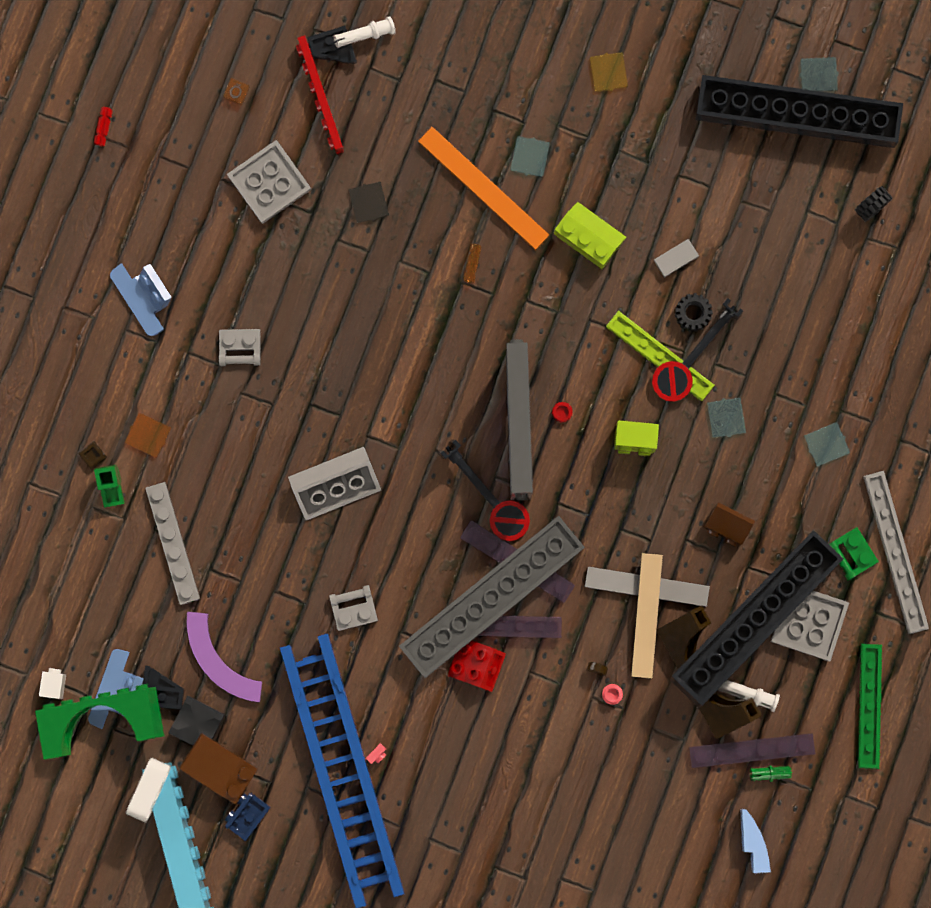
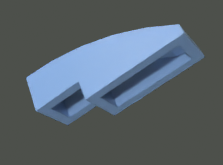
[740,809,771,873]

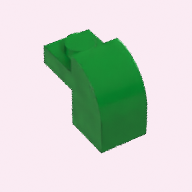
[94,465,125,508]

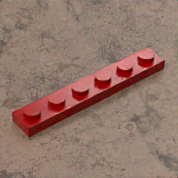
[296,35,344,154]

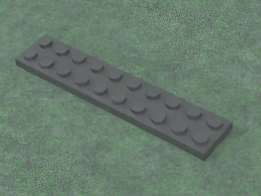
[399,516,585,678]

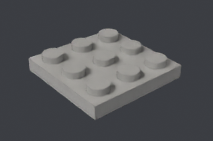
[227,140,312,224]
[771,591,849,662]

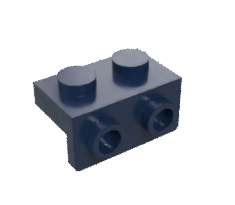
[225,792,271,841]

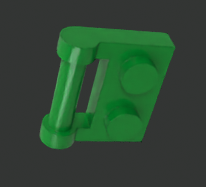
[829,527,879,581]

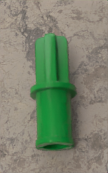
[750,765,792,782]

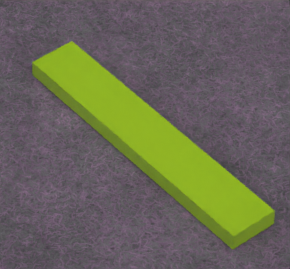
[606,310,715,402]

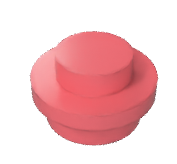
[602,684,623,705]

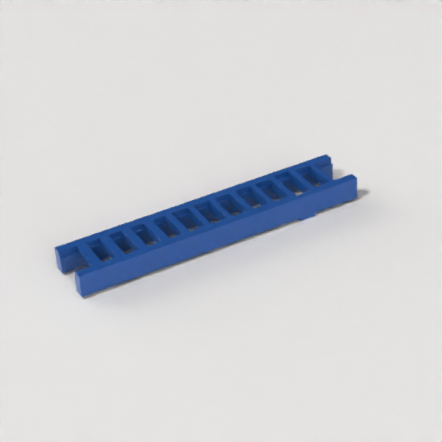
[280,634,405,908]

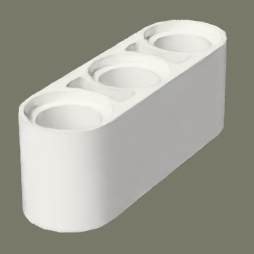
[126,758,171,823]

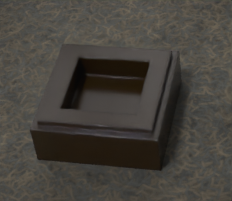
[78,441,107,470]

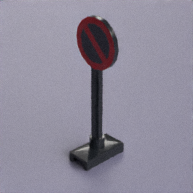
[652,298,743,402]
[437,439,530,541]

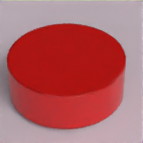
[552,402,573,423]

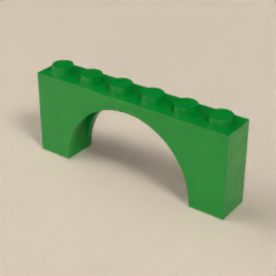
[35,684,164,760]

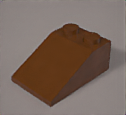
[179,733,258,804]

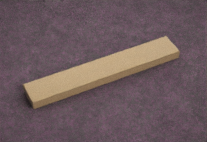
[631,553,663,678]

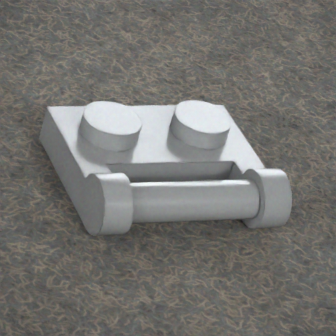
[219,329,261,366]
[329,585,378,631]

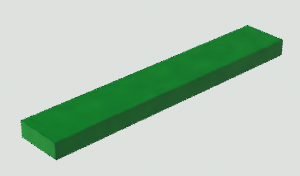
[858,644,882,769]

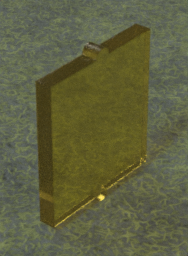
[590,52,628,92]

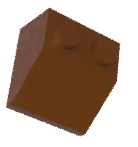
[704,502,755,547]

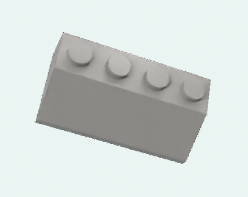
[288,447,381,520]

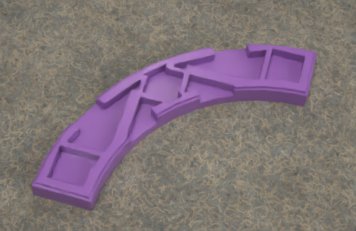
[187,612,262,702]

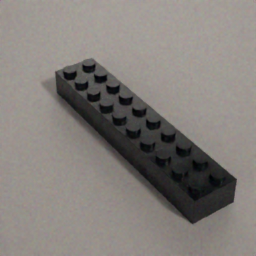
[695,75,903,148]
[669,530,844,709]

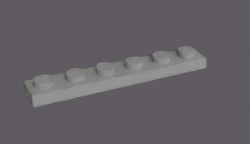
[146,482,200,605]

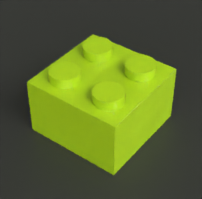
[614,421,659,456]

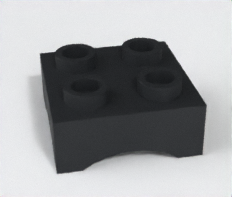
[168,696,225,745]

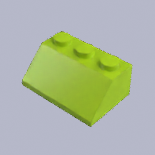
[554,202,626,270]

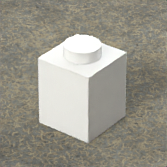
[39,668,66,699]

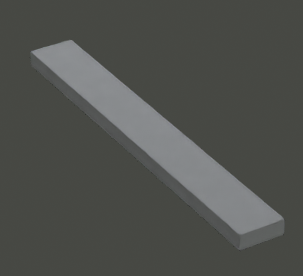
[863,471,929,634]

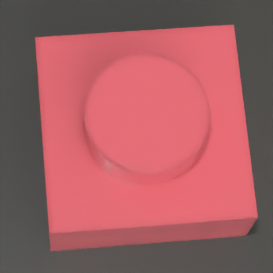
[366,743,386,764]

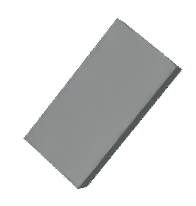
[654,239,699,278]

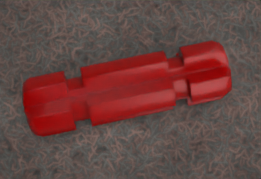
[94,107,113,147]

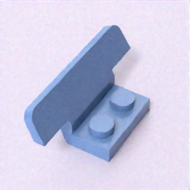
[110,263,172,336]
[88,649,143,729]

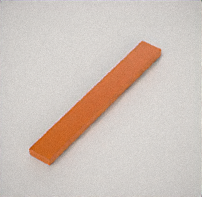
[418,127,549,251]

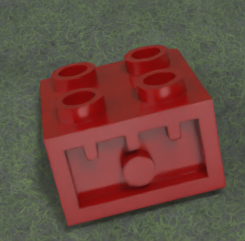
[448,641,506,692]

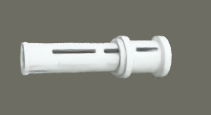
[333,16,395,48]
[718,680,780,712]

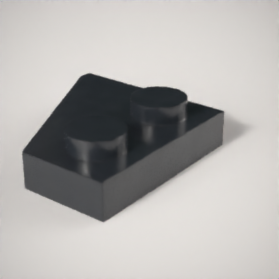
[307,26,357,64]
[143,665,185,709]

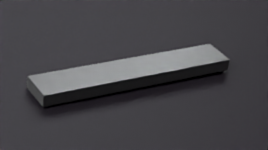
[585,567,710,607]

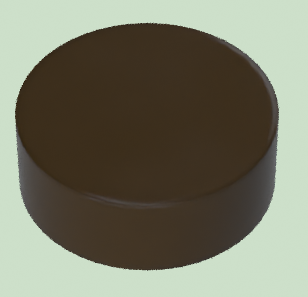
[587,662,608,676]

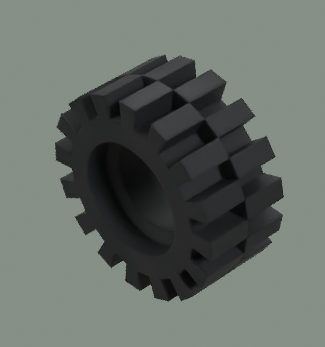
[855,186,893,222]
[675,293,713,332]

